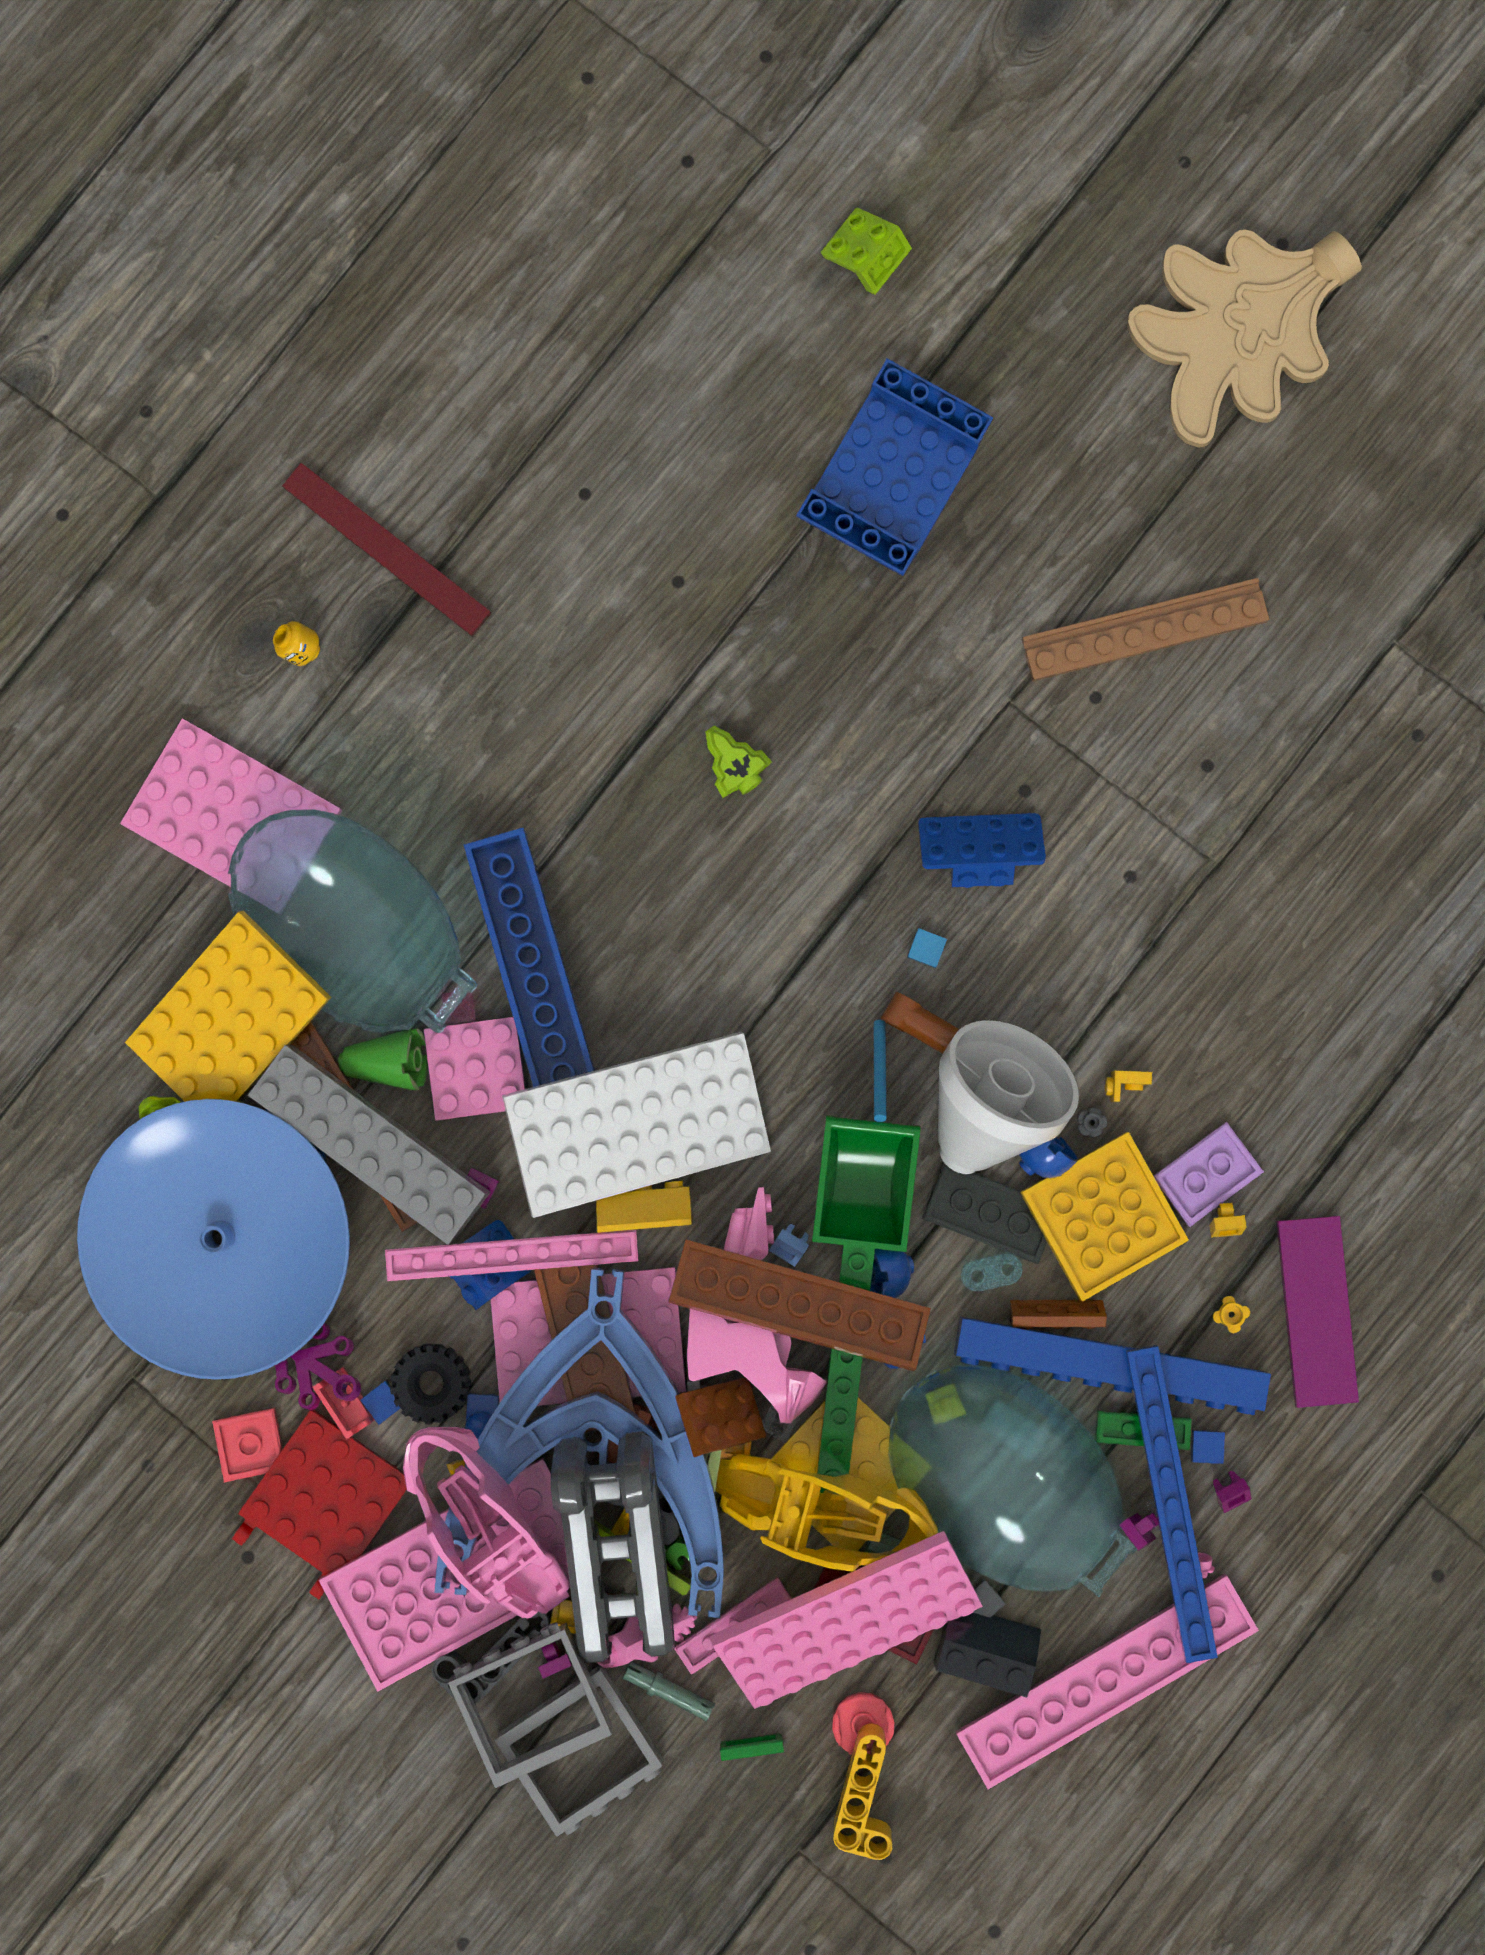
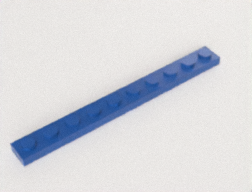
[1126,1345,1218,1663]

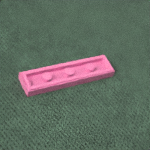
[674,1576,792,1675]

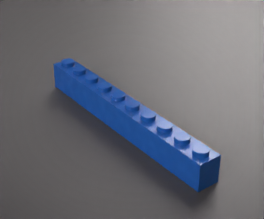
[954,1317,1271,1415]

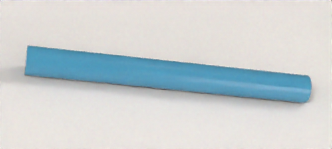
[873,1020,887,1122]

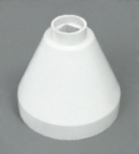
[938,1021,1079,1174]

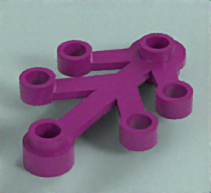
[275,1323,361,1410]

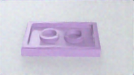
[1153,1122,1264,1227]

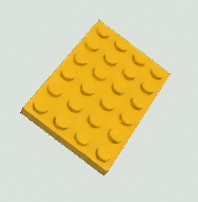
[125,910,332,1102]

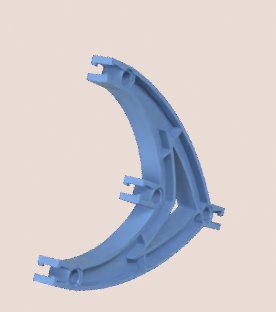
[434,1267,724,1618]

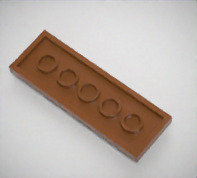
[534,1264,636,1432]

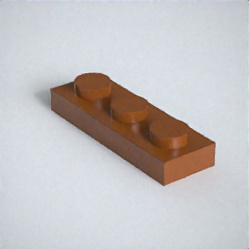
[1010,1300,1107,1329]

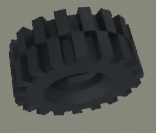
[390,1343,471,1424]

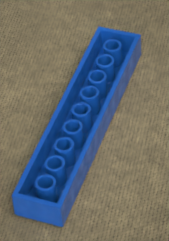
[464,828,595,1087]

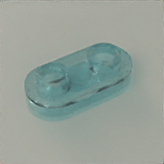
[960,1254,1023,1292]

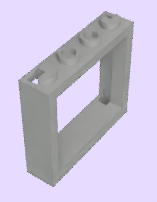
[448,1622,613,1788]
[494,1665,663,1837]

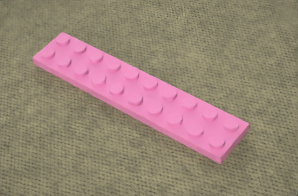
[955,1574,1259,1789]

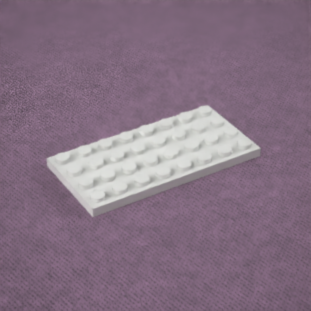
[502,1032,771,1218]

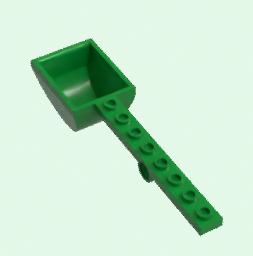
[812,1115,921,1493]

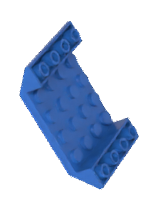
[796,358,993,576]

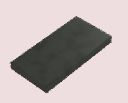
[922,1163,1047,1264]

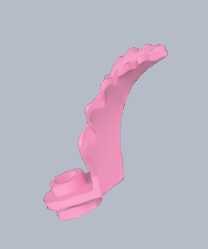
[597,1604,697,1668]

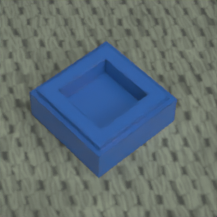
[360,1380,400,1425]
[1191,1430,1225,1464]

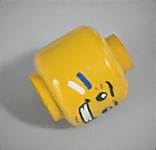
[273,621,320,666]

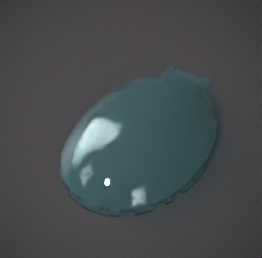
[228,809,478,1033]
[888,1365,1137,1598]

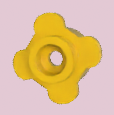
[1213,1296,1250,1333]

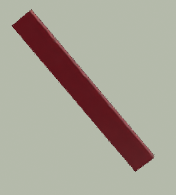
[282,463,491,637]

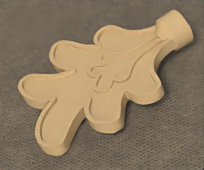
[1127,230,1362,447]

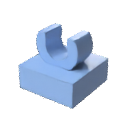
[768,1224,809,1267]

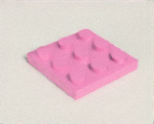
[424,1017,526,1121]

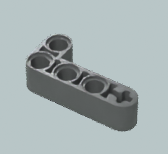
[432,1611,551,1705]

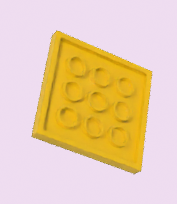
[1020,1132,1189,1302]
[770,1397,933,1551]

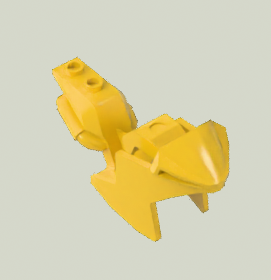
[715,1454,938,1571]

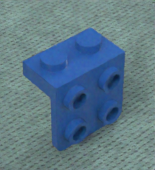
[449,1220,531,1310]

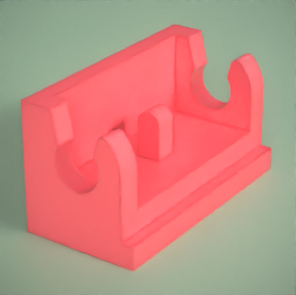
[312,1367,375,1440]

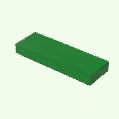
[1095,1410,1192,1450]

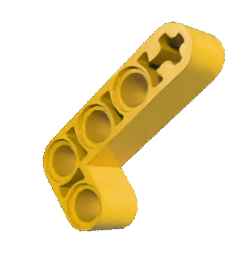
[833,1723,892,1860]

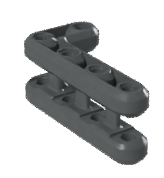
[550,1431,675,1663]

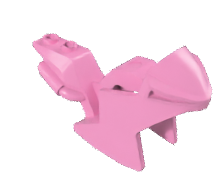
[687,1187,827,1424]
[403,1427,570,1619]

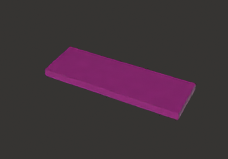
[1276,1216,1359,1408]

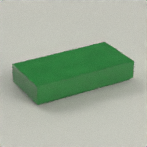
[720,1733,784,1761]

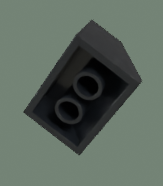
[934,1612,1041,1697]

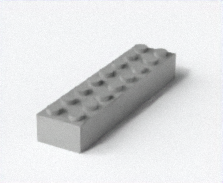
[248,1045,491,1245]

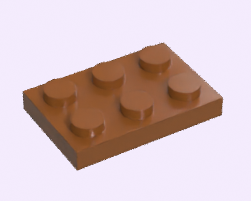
[675,1377,767,1457]

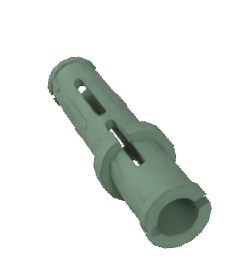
[622,1661,715,1722]

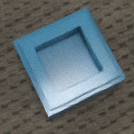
[907,928,947,968]

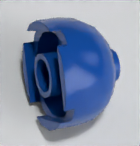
[1019,1136,1078,1178]
[870,1249,914,1298]

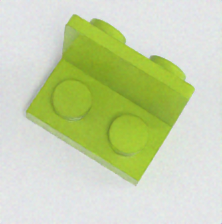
[821,208,912,295]

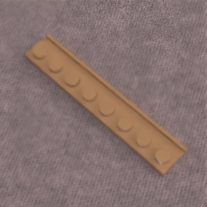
[1021,578,1270,682]

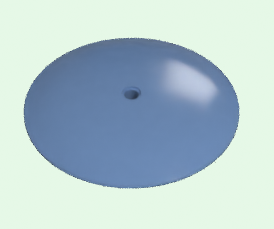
[77,1099,350,1380]

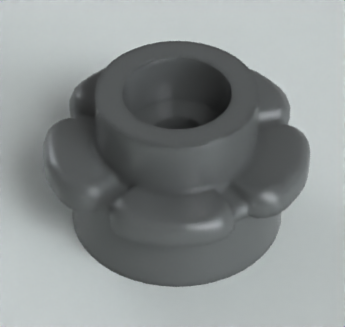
[1077,1107,1107,1138]

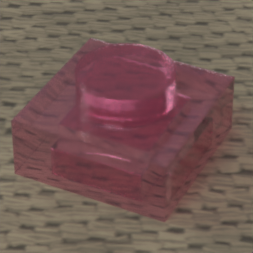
[441,990,477,1025]

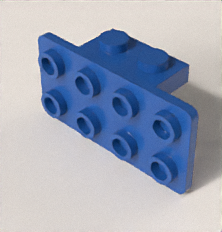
[918,813,1046,888]

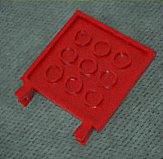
[232,1410,407,1600]

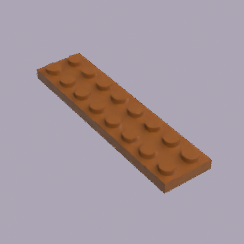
[668,1240,931,1371]

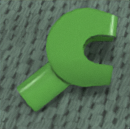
[664,1537,690,1571]

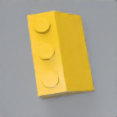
[596,1181,693,1233]

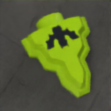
[705,726,772,798]

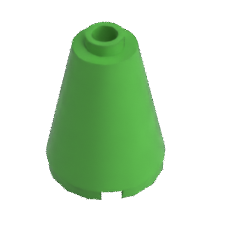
[338,1028,428,1090]

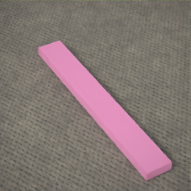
[385,1230,639,1281]

